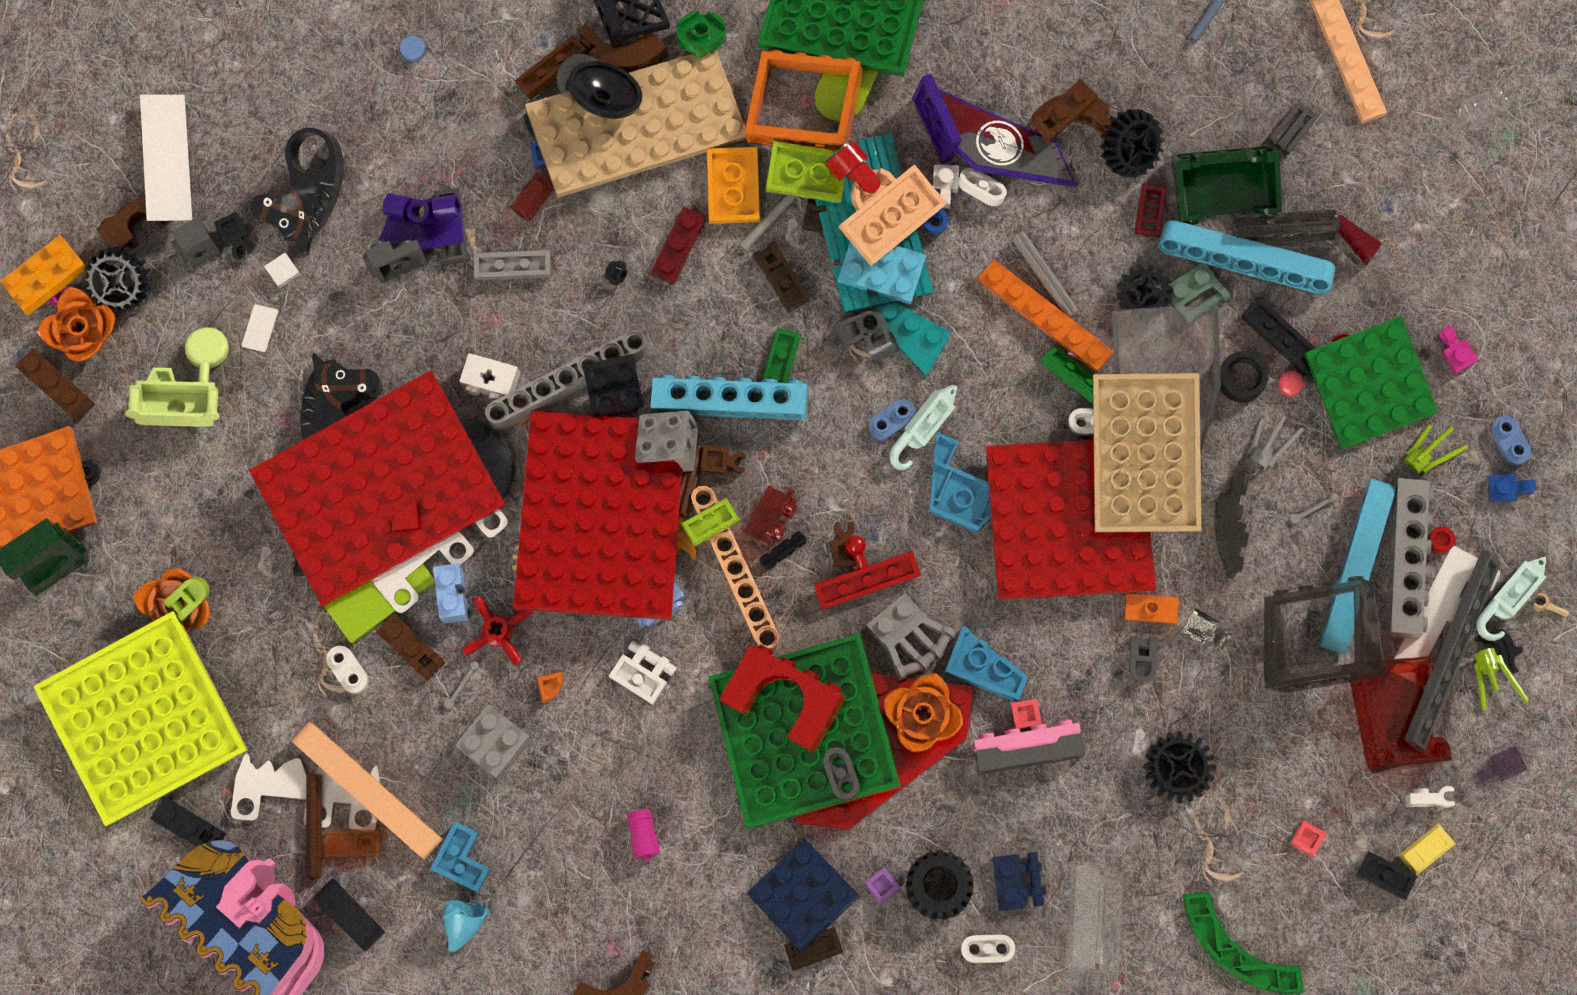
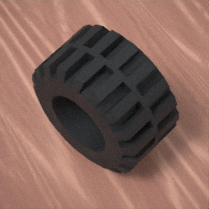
[906,850,974,920]

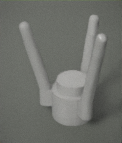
[1247,415,1304,470]

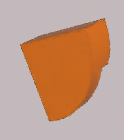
[536,672,563,704]

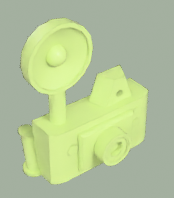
[125,327,229,427]

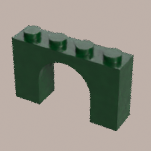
[0,518,89,595]

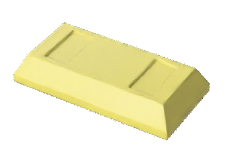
[1397,823,1456,875]

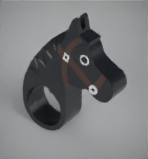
[250,128,344,255]
[300,353,383,440]

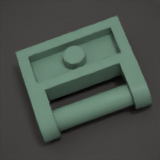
[1166,263,1231,326]

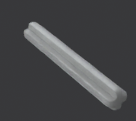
[1013,231,1078,318]

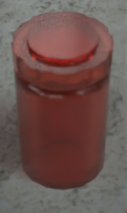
[510,172,554,222]

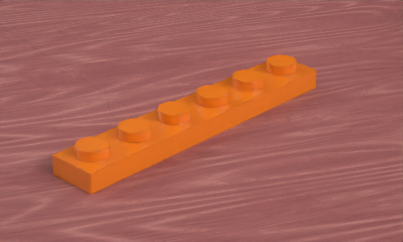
[978,259,1114,373]

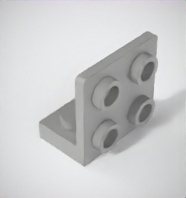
[635,411,699,472]

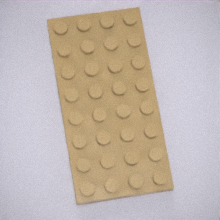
[525,50,747,198]

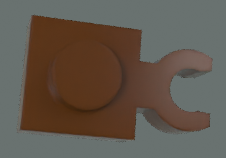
[700,445,746,475]
[831,522,857,568]

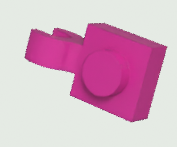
[1438,325,1479,375]

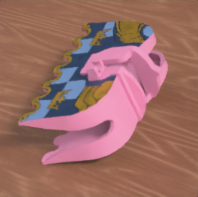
[140,840,324,995]

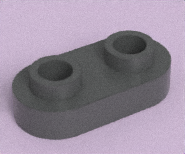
[823,747,860,801]

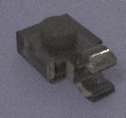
[1181,608,1232,649]

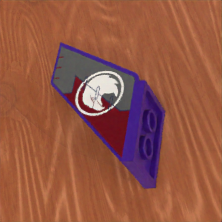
[912,74,1077,188]

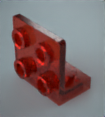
[744,486,798,546]

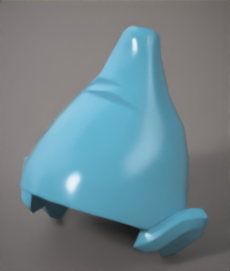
[442,900,490,952]

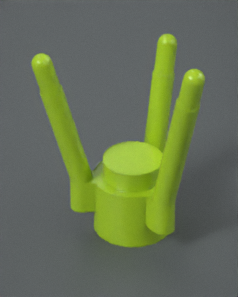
[1404,425,1468,474]
[1474,648,1529,711]

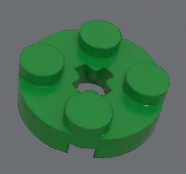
[676,11,726,57]

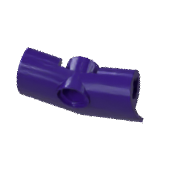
[379,193,464,250]

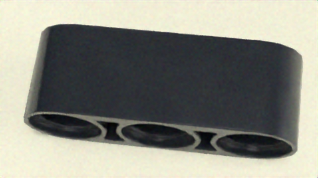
[313,878,385,952]

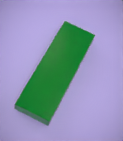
[756,328,801,404]

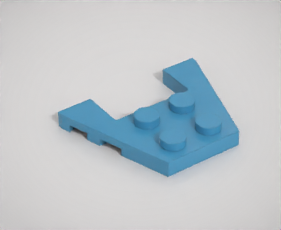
[929,432,991,533]

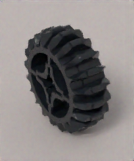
[1099,109,1165,178]
[82,244,153,313]
[1143,731,1216,804]

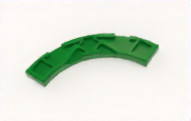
[1182,892,1304,994]

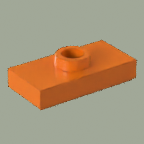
[1124,593,1179,625]

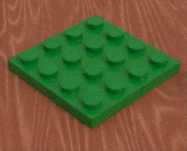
[1304,316,1438,450]

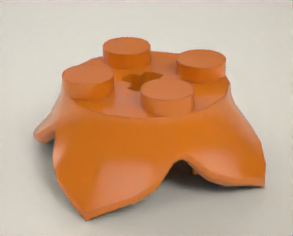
[37,287,115,362]
[133,568,210,634]
[884,673,963,752]

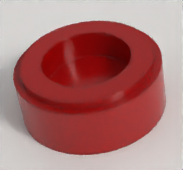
[1427,527,1455,554]

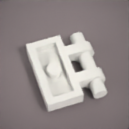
[609,640,677,705]

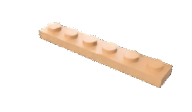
[1309,0,1387,124]

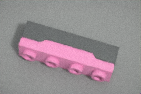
[973,720,1085,775]

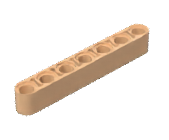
[691,486,779,651]
[291,721,443,860]

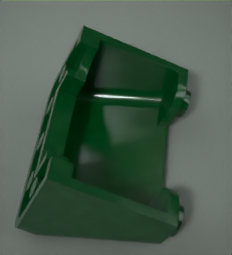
[1171,146,1282,225]

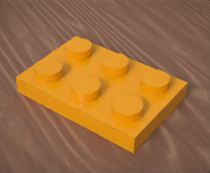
[707,147,760,224]
[0,235,86,316]

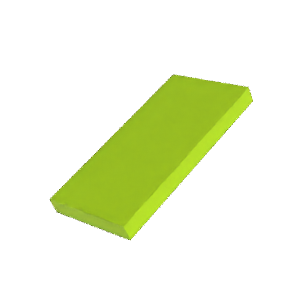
[325,564,435,645]

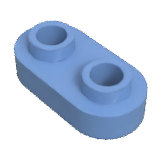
[869,399,916,441]
[1490,416,1531,466]

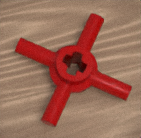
[462,596,533,666]

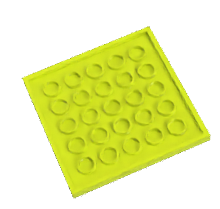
[33,611,248,826]

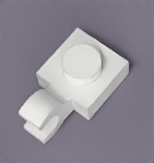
[933,165,959,209]
[1405,786,1455,808]

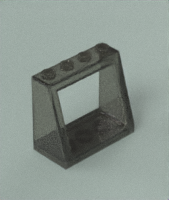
[1264,576,1386,693]

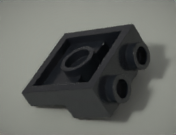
[582,354,644,417]

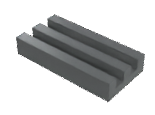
[1268,101,1320,156]

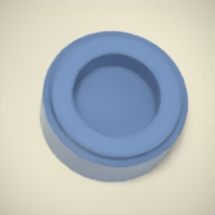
[400,36,426,62]

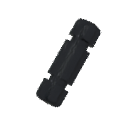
[760,531,807,570]

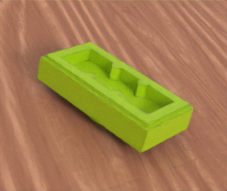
[681,498,740,547]

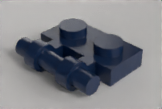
[992,852,1046,911]

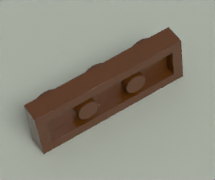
[514,36,589,100]

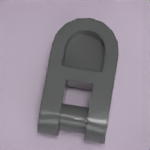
[1129,636,1157,684]

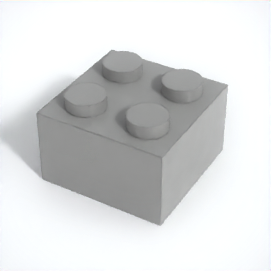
[455,704,532,782]

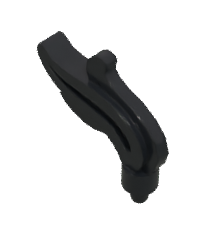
[1474,629,1523,674]

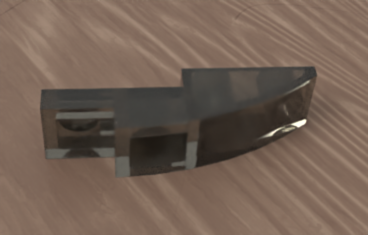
[1215,470,1249,579]

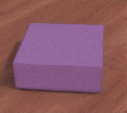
[864,867,901,905]

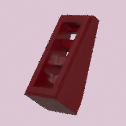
[1134,183,1168,238]
[1333,215,1382,265]

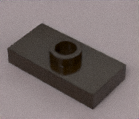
[784,927,844,971]

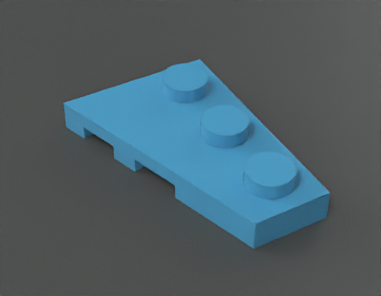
[944,625,1028,702]

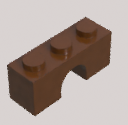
[96,190,172,251]
[15,348,95,423]

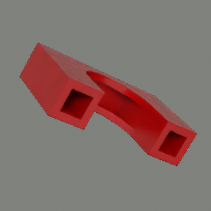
[719,644,846,754]

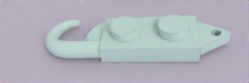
[890,385,958,470]
[1476,557,1546,641]

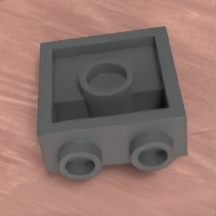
[362,240,428,283]

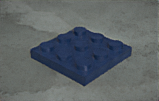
[746,839,860,952]

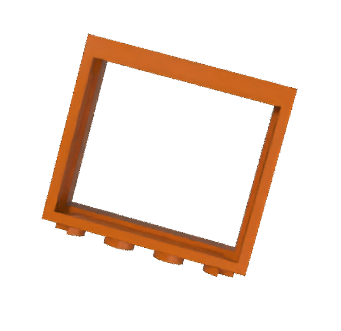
[744,50,863,151]

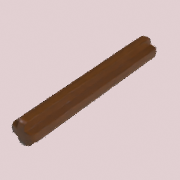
[306,774,322,880]

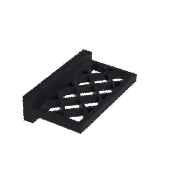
[593,0,670,48]

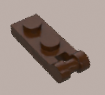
[1029,79,1098,144]
[376,613,446,682]

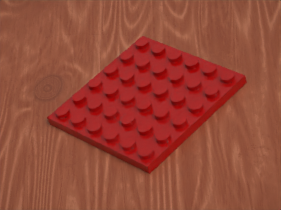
[985,440,1156,600]

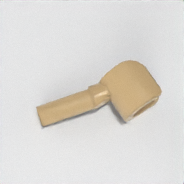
[1532,593,1569,617]

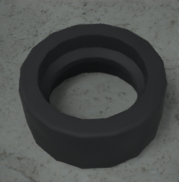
[1218,351,1269,403]

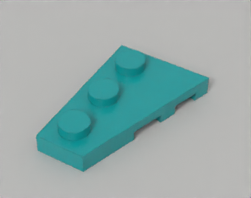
[872,302,952,378]

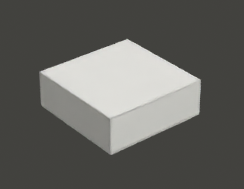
[264,253,301,289]

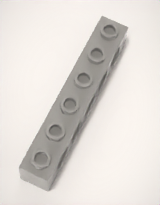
[1386,478,1434,640]

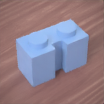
[433,563,469,624]

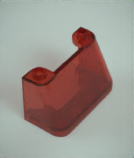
[1350,656,1452,773]

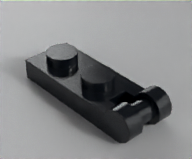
[150,796,227,847]

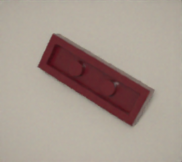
[651,206,707,285]

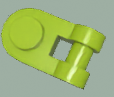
[164,577,210,622]

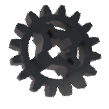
[1116,264,1172,321]

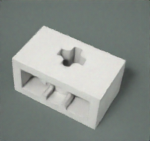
[459,353,520,401]

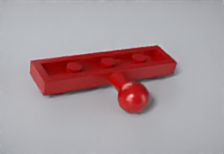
[813,535,921,610]

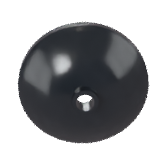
[568,61,643,119]

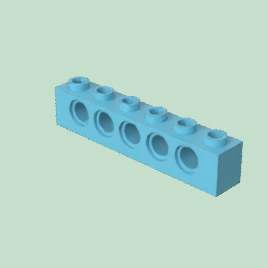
[651,375,809,421]

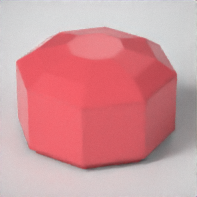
[1277,370,1304,397]

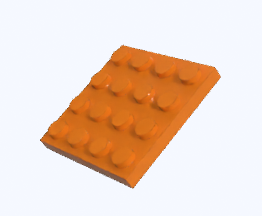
[0,426,98,548]

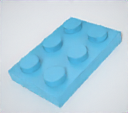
[838,242,926,305]

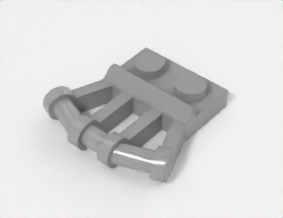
[865,593,956,680]

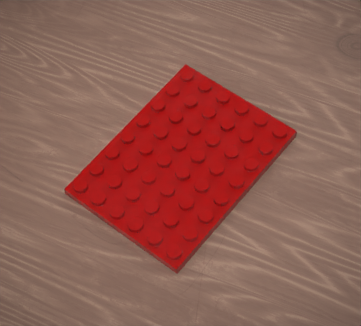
[249,370,506,607]
[513,411,682,620]

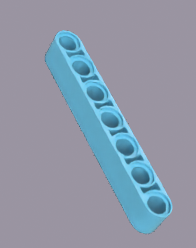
[1159,220,1335,294]
[1319,478,1396,655]

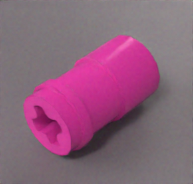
[627,809,660,862]

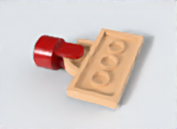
[825,140,947,266]

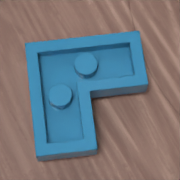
[430,821,491,893]

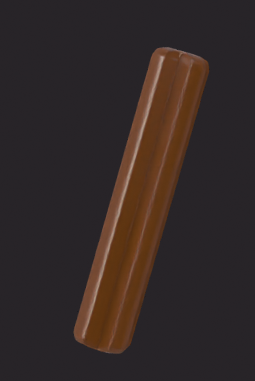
[679,445,702,518]

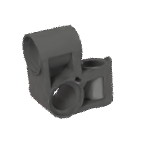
[834,311,899,362]

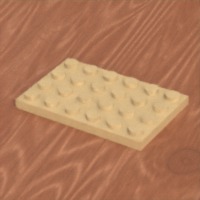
[1093,373,1202,532]

